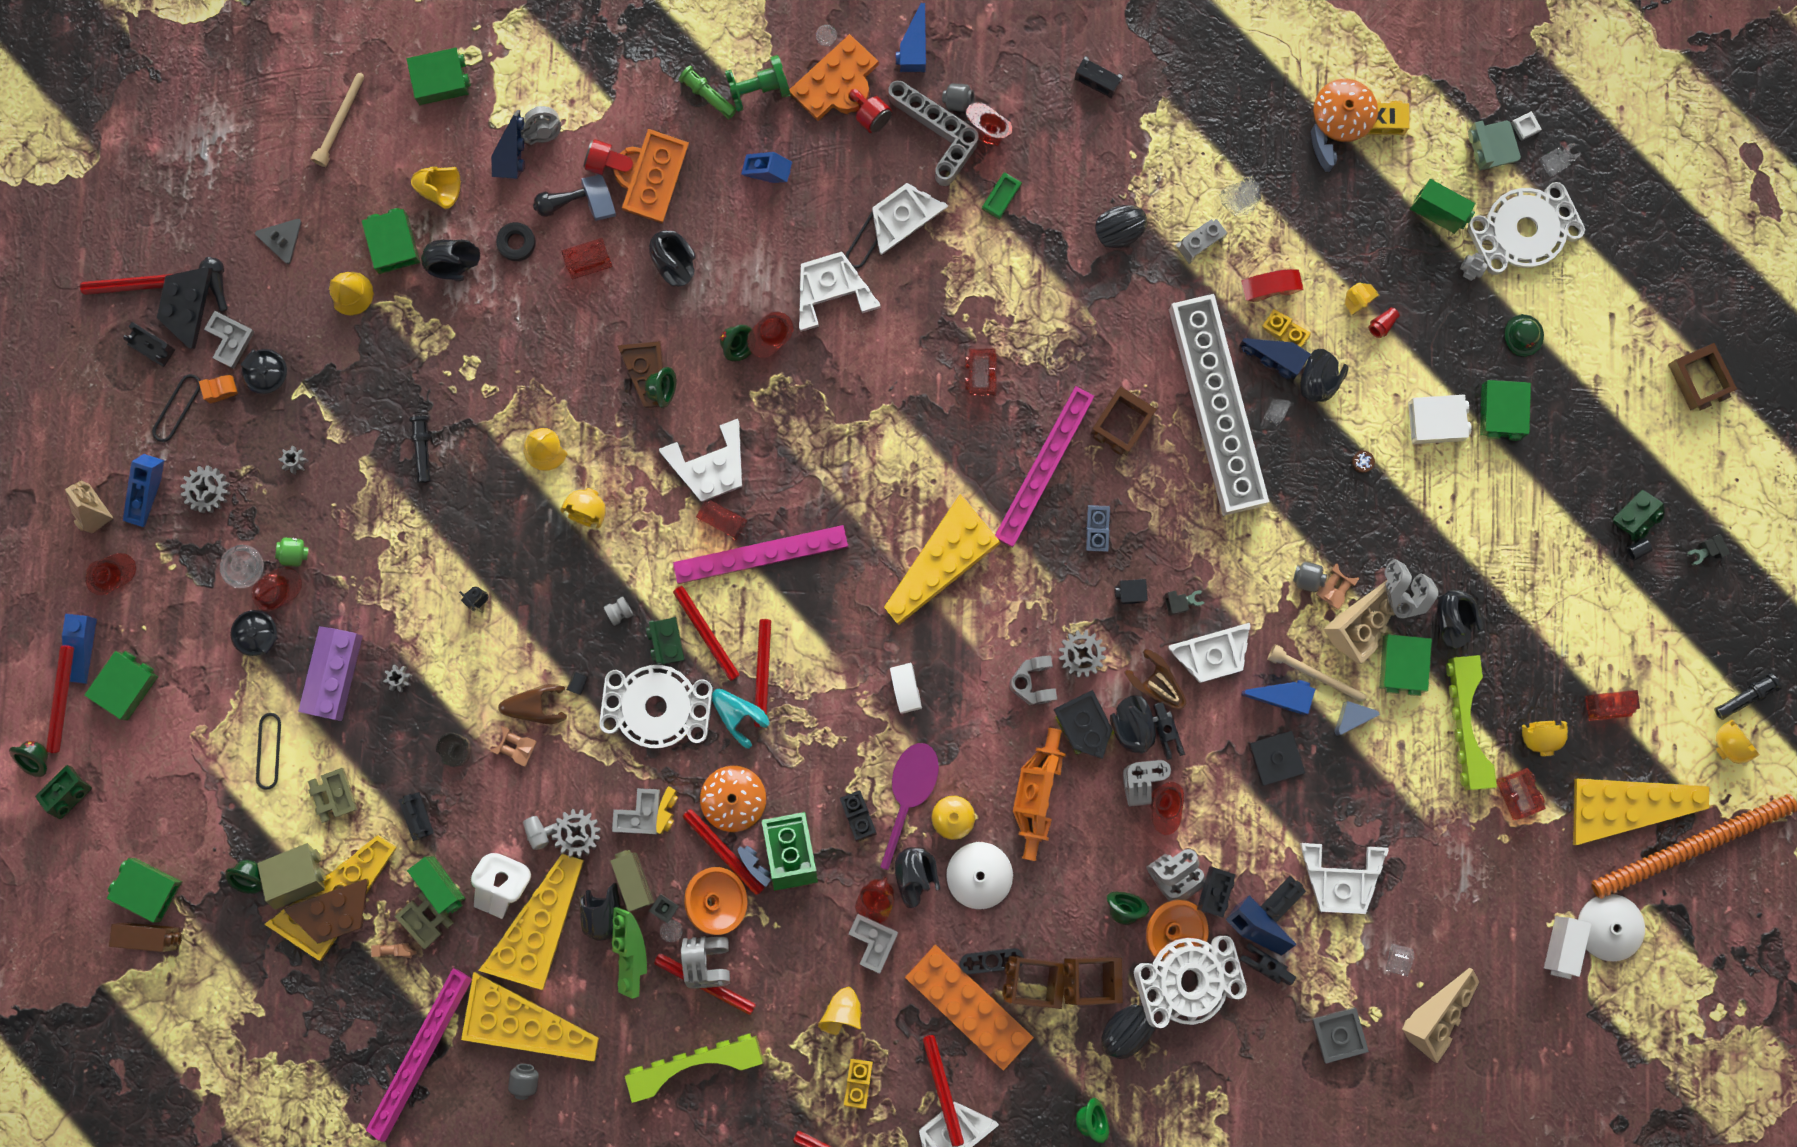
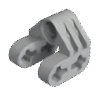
[1385,559,1438,618]
[1009,656,1057,705]
[1123,760,1171,807]
[1146,849,1205,901]
[681,936,730,988]

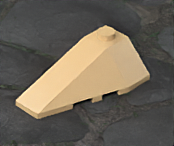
[65,480,113,533]
[1323,580,1400,664]
[1402,968,1479,1063]

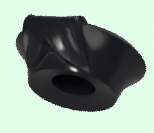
[241,349,287,394]
[230,610,278,656]

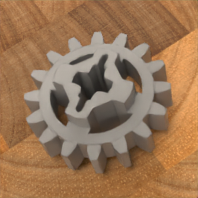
[180,466,230,513]
[1058,630,1106,678]
[552,809,600,858]

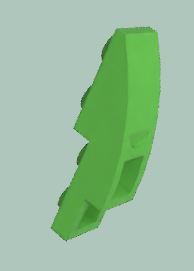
[612,907,647,999]

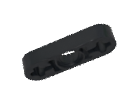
[960,948,1024,974]

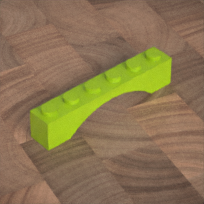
[1446,655,1497,791]
[625,1033,764,1103]

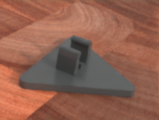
[255,219,302,264]

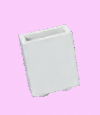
[1408,395,1471,444]
[1544,916,1591,979]

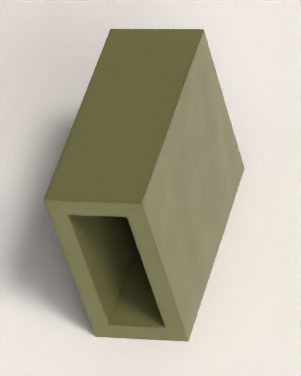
[257,843,326,910]
[611,850,655,912]

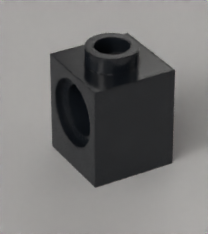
[1114,579,1148,605]

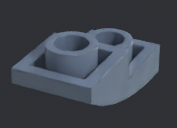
[1311,124,1337,172]
[581,175,616,221]
[1086,505,1110,551]
[738,846,772,887]

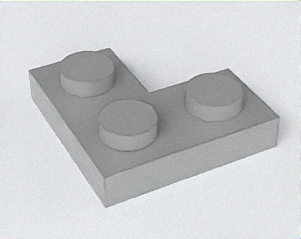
[204,311,255,369]
[612,788,660,834]
[849,914,898,974]

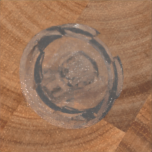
[1219,175,1262,216]
[220,545,264,588]

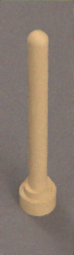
[310,73,364,167]
[1267,644,1366,702]

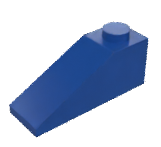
[896,3,926,72]
[123,454,164,527]
[62,614,97,684]
[1241,680,1315,715]

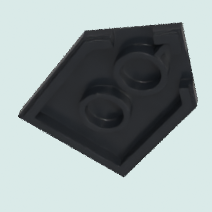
[1053,690,1113,759]

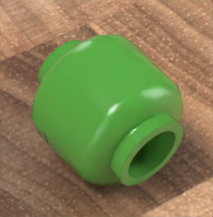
[275,537,308,567]

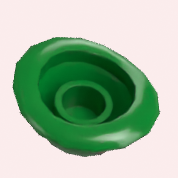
[1076,1097,1109,1143]

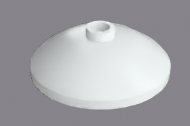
[946,842,1013,909]
[1578,894,1645,961]

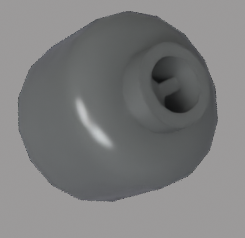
[942,83,975,112]
[1293,562,1327,593]
[508,1064,539,1100]

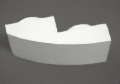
[890,663,922,714]

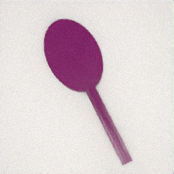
[880,743,939,870]

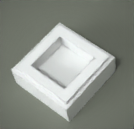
[1511,111,1542,141]

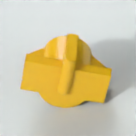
[1345,283,1380,315]

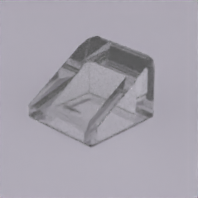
[1264,399,1291,425]
[1386,944,1415,976]

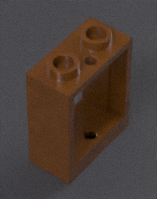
[1668,343,1737,411]
[1091,386,1157,456]
[109,922,182,952]
[1002,956,1065,1009]
[1063,957,1123,1005]

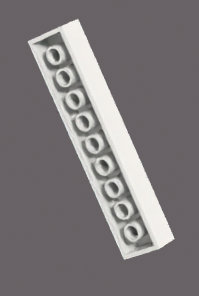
[1169,294,1269,516]

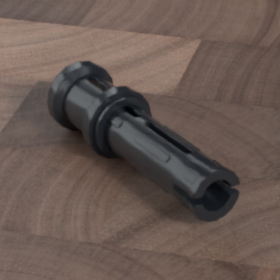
[409,416,431,483]
[1714,673,1782,720]

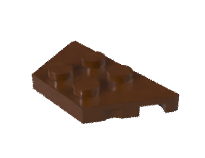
[284,879,369,944]

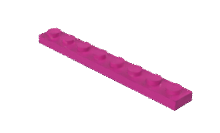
[995,386,1094,548]
[673,525,848,584]
[366,968,472,1142]

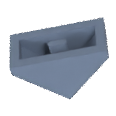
[1335,701,1380,736]

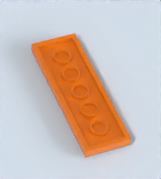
[905,944,1034,1071]

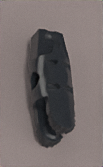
[1153,702,1186,760]
[1240,943,1296,986]

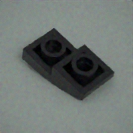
[840,790,877,842]

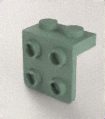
[1468,121,1521,171]

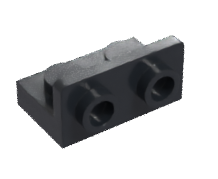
[1197,866,1236,917]

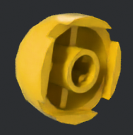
[560,488,606,528]
[1715,719,1760,764]
[1521,721,1568,756]
[931,796,975,840]

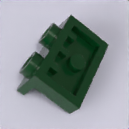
[646,617,685,665]
[35,765,92,819]

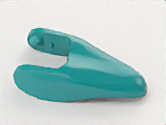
[712,689,770,749]

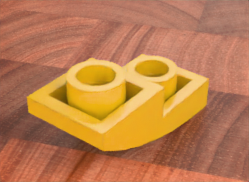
[1262,309,1311,348]
[656,786,678,834]
[844,1059,873,1110]

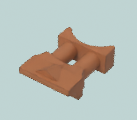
[1315,564,1359,610]
[490,726,537,767]
[371,943,417,958]

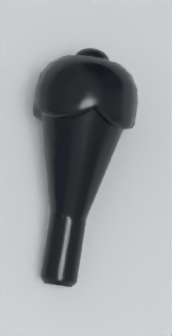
[533,188,586,217]
[199,257,228,312]

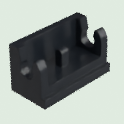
[1074,56,1123,99]
[123,322,176,367]

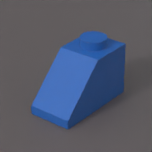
[741,152,792,183]

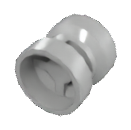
[604,596,633,626]

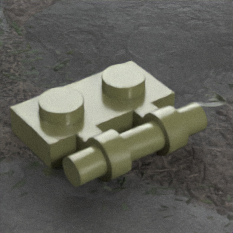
[308,768,358,823]
[395,892,454,949]

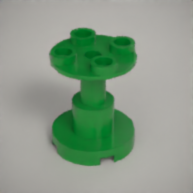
[725,55,790,112]

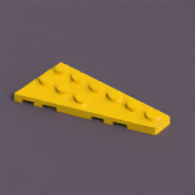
[884,494,1001,625]
[1573,779,1710,845]
[265,835,397,961]
[478,854,584,990]
[461,972,599,1061]

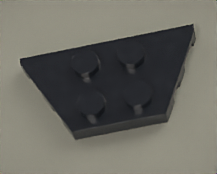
[157,267,213,349]

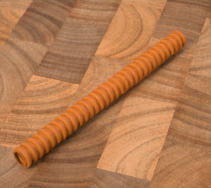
[1591,794,1797,899]

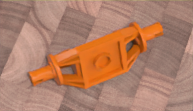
[1013,728,1066,861]

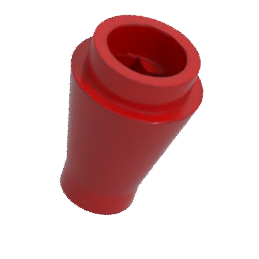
[1368,307,1400,338]

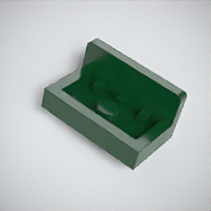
[1613,489,1665,543]

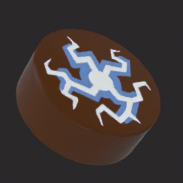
[1352,451,1375,473]

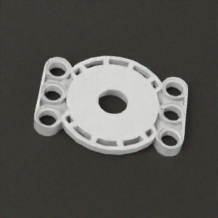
[1467,182,1585,275]
[600,665,713,748]
[1134,935,1247,1028]

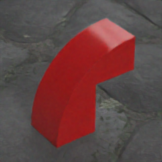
[1241,269,1304,302]

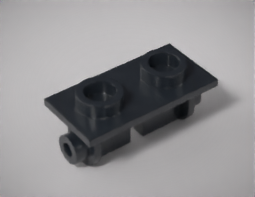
[459,587,489,613]
[398,792,434,841]
[1261,875,1306,922]

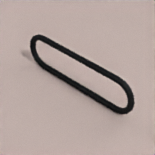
[846,212,878,268]
[152,374,200,442]
[256,713,281,790]

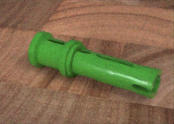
[678,66,737,120]

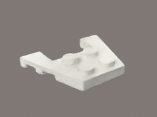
[799,252,880,332]
[659,419,742,502]
[1300,843,1388,914]

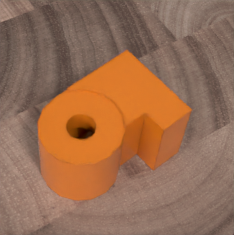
[199,375,238,404]

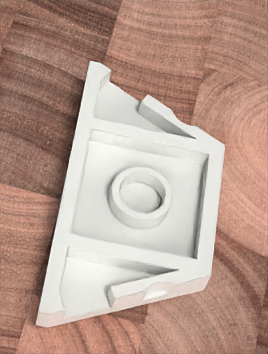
[872,183,948,255]
[1168,623,1250,683]
[919,1101,999,1147]

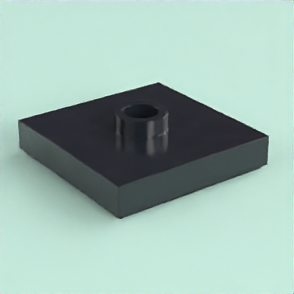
[1249,731,1305,786]

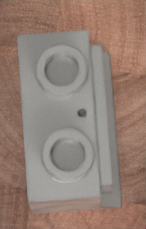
[1176,219,1227,264]

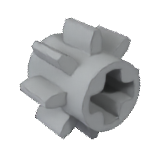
[1460,252,1488,281]
[279,446,308,474]
[383,665,412,692]

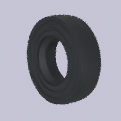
[496,222,536,262]

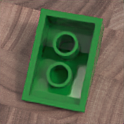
[762,812,818,891]

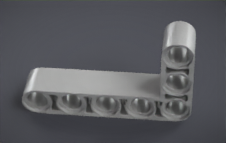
[889,81,978,186]

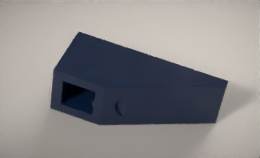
[491,110,525,179]
[1239,338,1311,380]
[1225,895,1296,956]

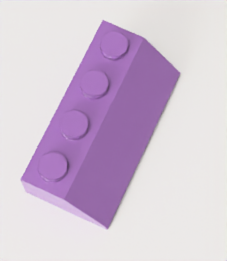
[298,626,363,721]

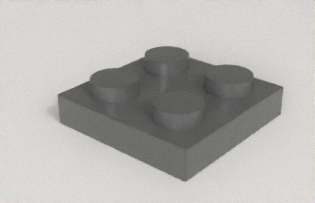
[1312,1007,1369,1064]

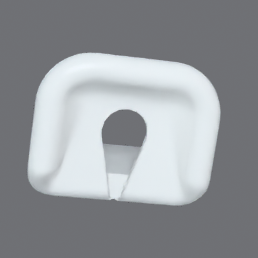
[471,853,531,919]

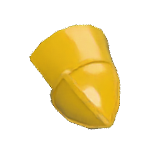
[411,167,461,209]
[329,272,374,316]
[523,428,568,471]
[818,986,862,1036]

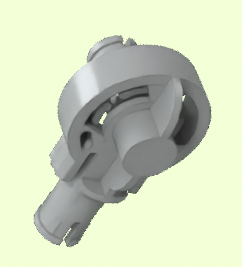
[521,106,561,145]

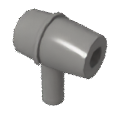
[523,816,559,850]

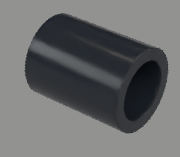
[1626,538,1653,561]
[566,672,588,695]

